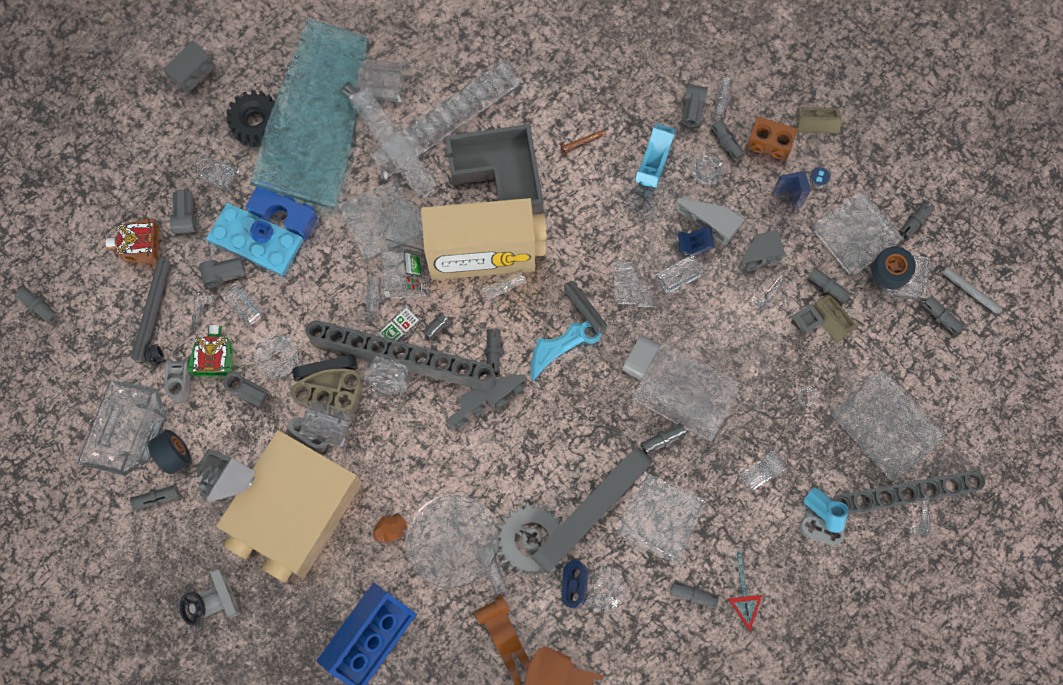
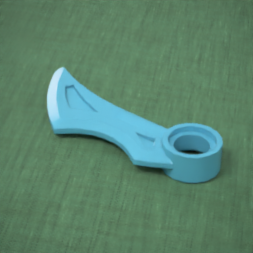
[531,321,602,381]

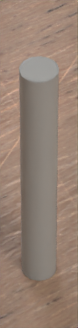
[942,267,1001,314]

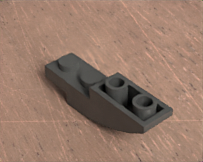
[446,375,527,432]

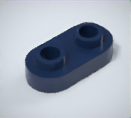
[561,561,588,609]

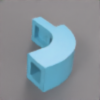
[635,123,676,188]

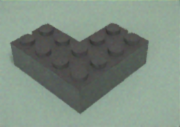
[445,124,544,214]

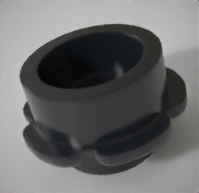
[144,344,164,365]

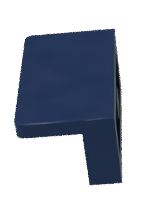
[772,171,811,209]

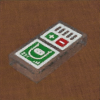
[375,305,422,342]

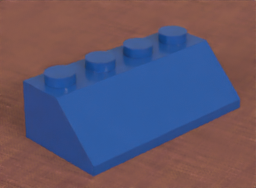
[316,582,417,685]

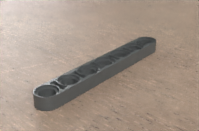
[832,471,986,515]

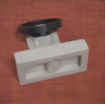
[179,569,241,626]

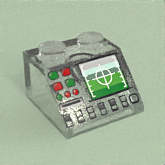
[381,248,430,300]

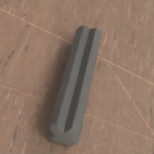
[564,281,607,334]

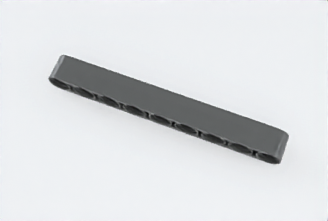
[305,320,496,391]

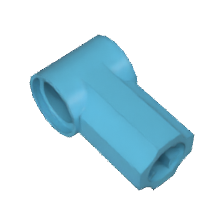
[804,487,849,533]

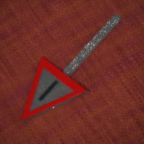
[728,552,762,631]

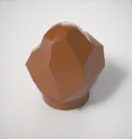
[373,513,408,543]

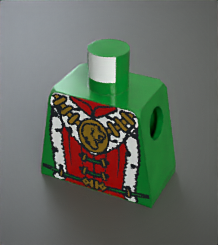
[187,325,235,377]

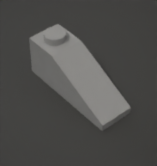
[674,197,744,246]

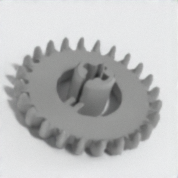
[494,502,567,578]

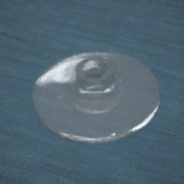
[584,566,626,613]

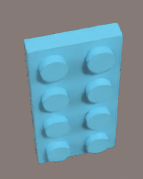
[206,203,304,277]

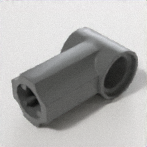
[681,84,708,127]
[170,190,197,234]
[199,257,246,288]
[223,372,270,408]

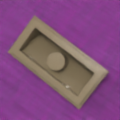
[797,107,842,133]
[813,294,858,342]

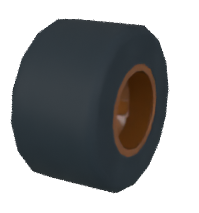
[871,246,916,290]
[148,429,191,474]

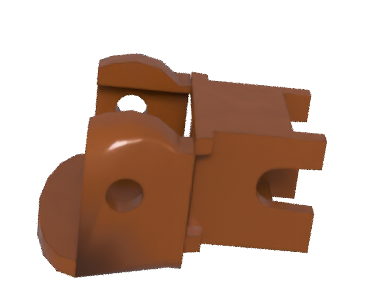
[525,646,604,685]

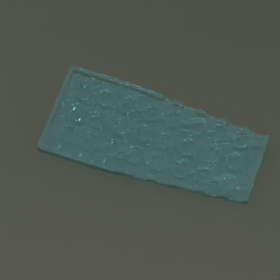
[250,18,368,210]

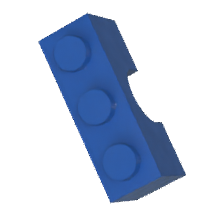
[245,185,318,240]

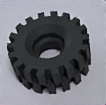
[226,90,283,147]

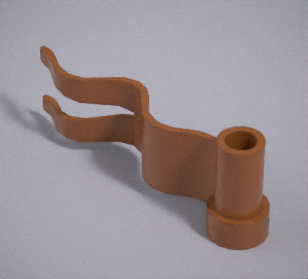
[474,594,530,685]

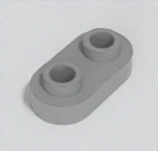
[287,417,329,453]

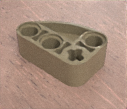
[291,369,363,416]

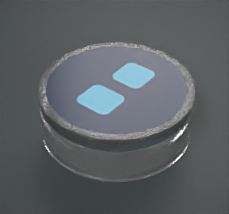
[808,166,831,189]

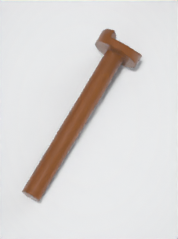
[559,129,605,155]

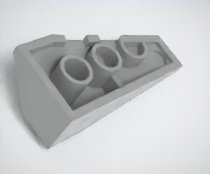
[196,448,256,502]

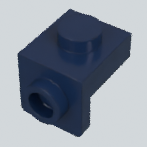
[678,226,715,256]

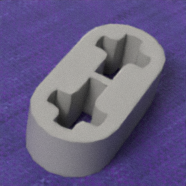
[799,516,845,546]

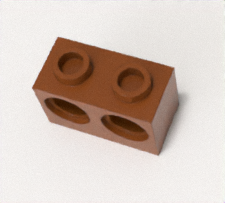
[747,116,798,160]

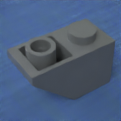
[738,230,785,271]

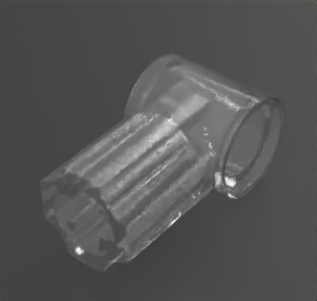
[740,449,789,492]

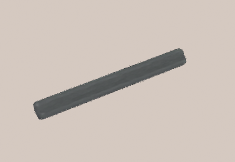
[131,258,170,362]

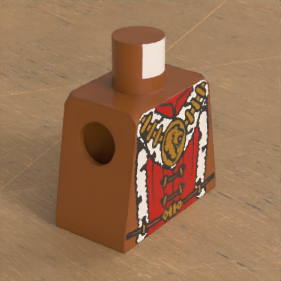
[106,218,159,264]

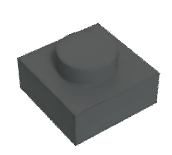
[792,304,824,335]

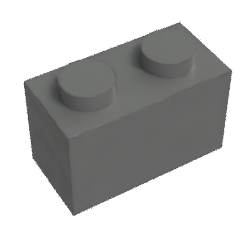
[163,41,215,93]

